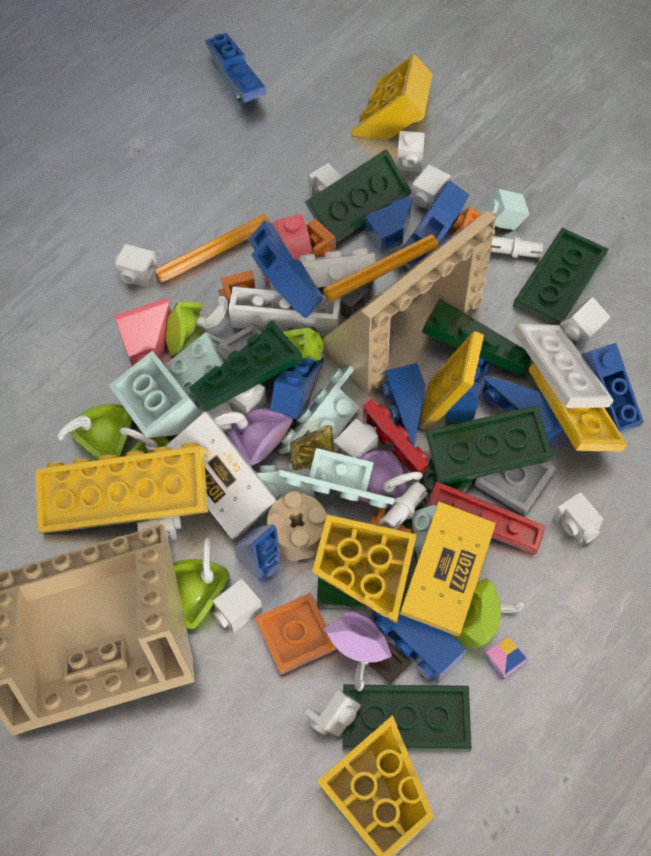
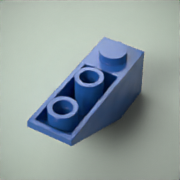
[581,343,644,431]
[270,358,324,419]
[445,358,490,423]
[381,363,426,448]
[482,376,563,441]
[233,524,281,581]
[372,609,466,683]

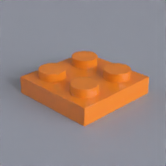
[255,592,337,675]

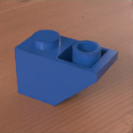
[365,196,412,254]

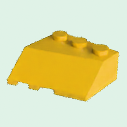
[350,54,432,140]
[312,515,417,624]
[317,715,434,856]

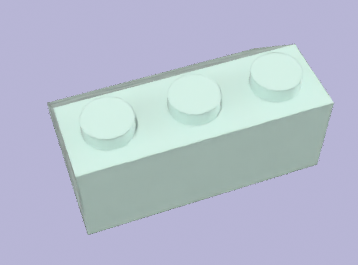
[109,351,203,438]

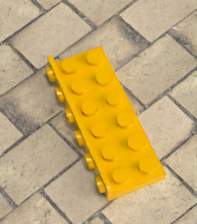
[35,443,209,534]

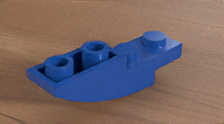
[205,33,266,102]
[402,180,470,269]
[248,220,324,318]

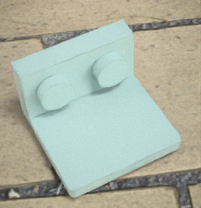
[167,332,227,403]

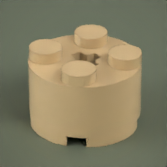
[267,491,326,561]

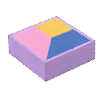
[484,635,529,679]

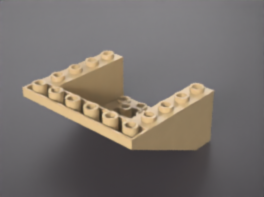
[322,210,496,394]
[0,524,195,736]

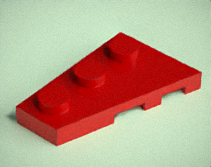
[363,399,428,475]

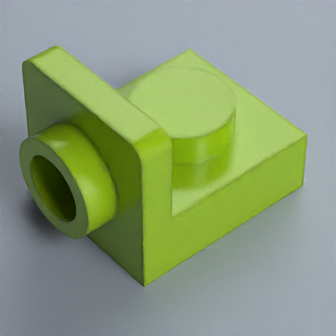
[283,328,323,361]

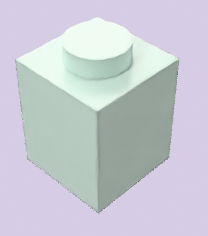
[484,189,530,230]

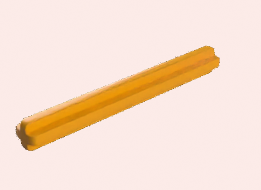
[155,214,270,282]
[323,235,439,302]

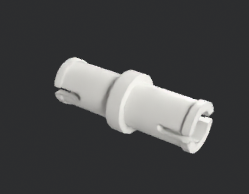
[491,236,543,259]
[379,482,427,530]

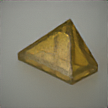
[290,425,334,471]

